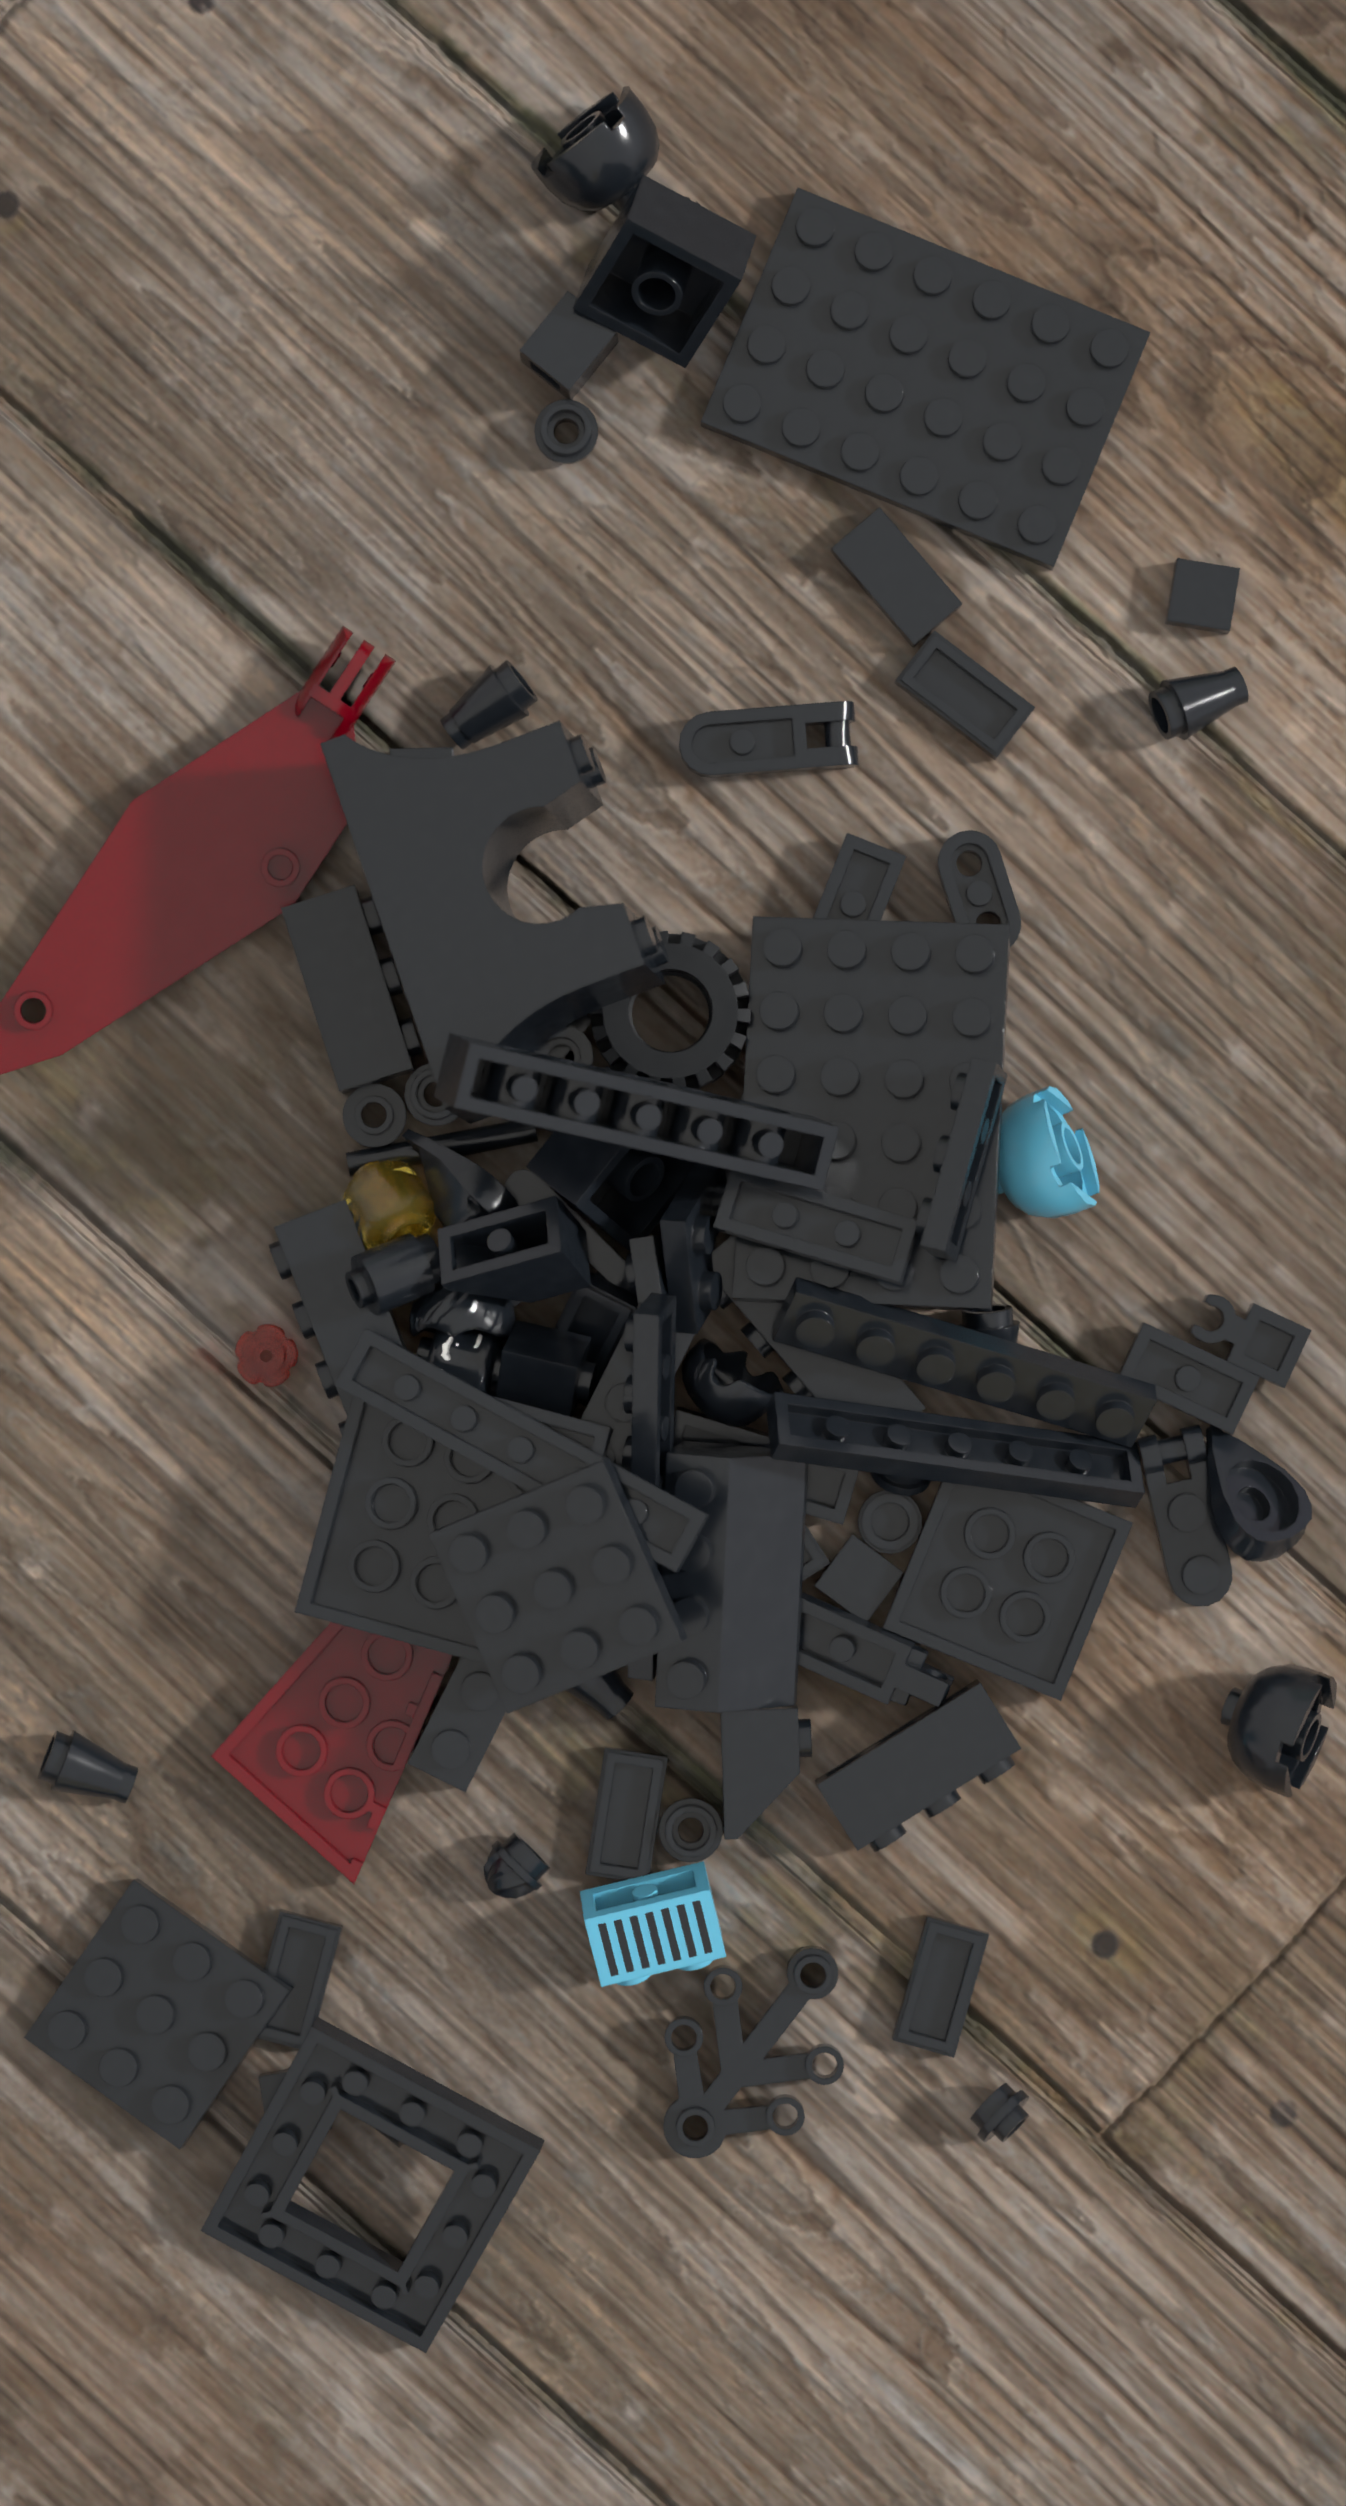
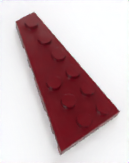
[211,1622,453,1884]

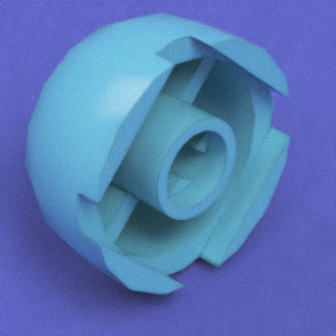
[998,1086,1100,1219]

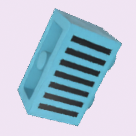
[580,1861,726,1987]

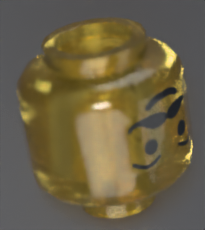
[343,1160,436,1249]

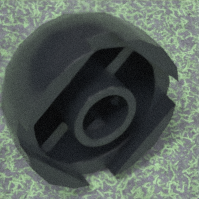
[531,86,660,211]
[1220,1664,1337,1798]

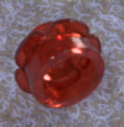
[235,1324,298,1387]

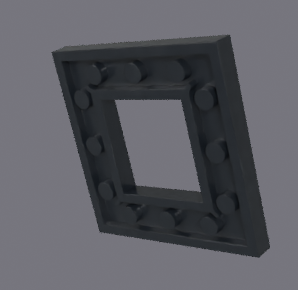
[201,2017,545,2353]

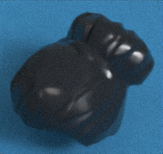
[409,1282,522,1340]

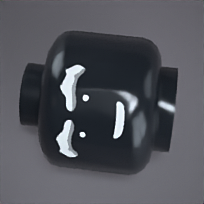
[416,1329,504,1397]

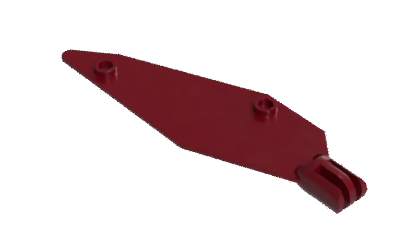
[0,626,396,1075]

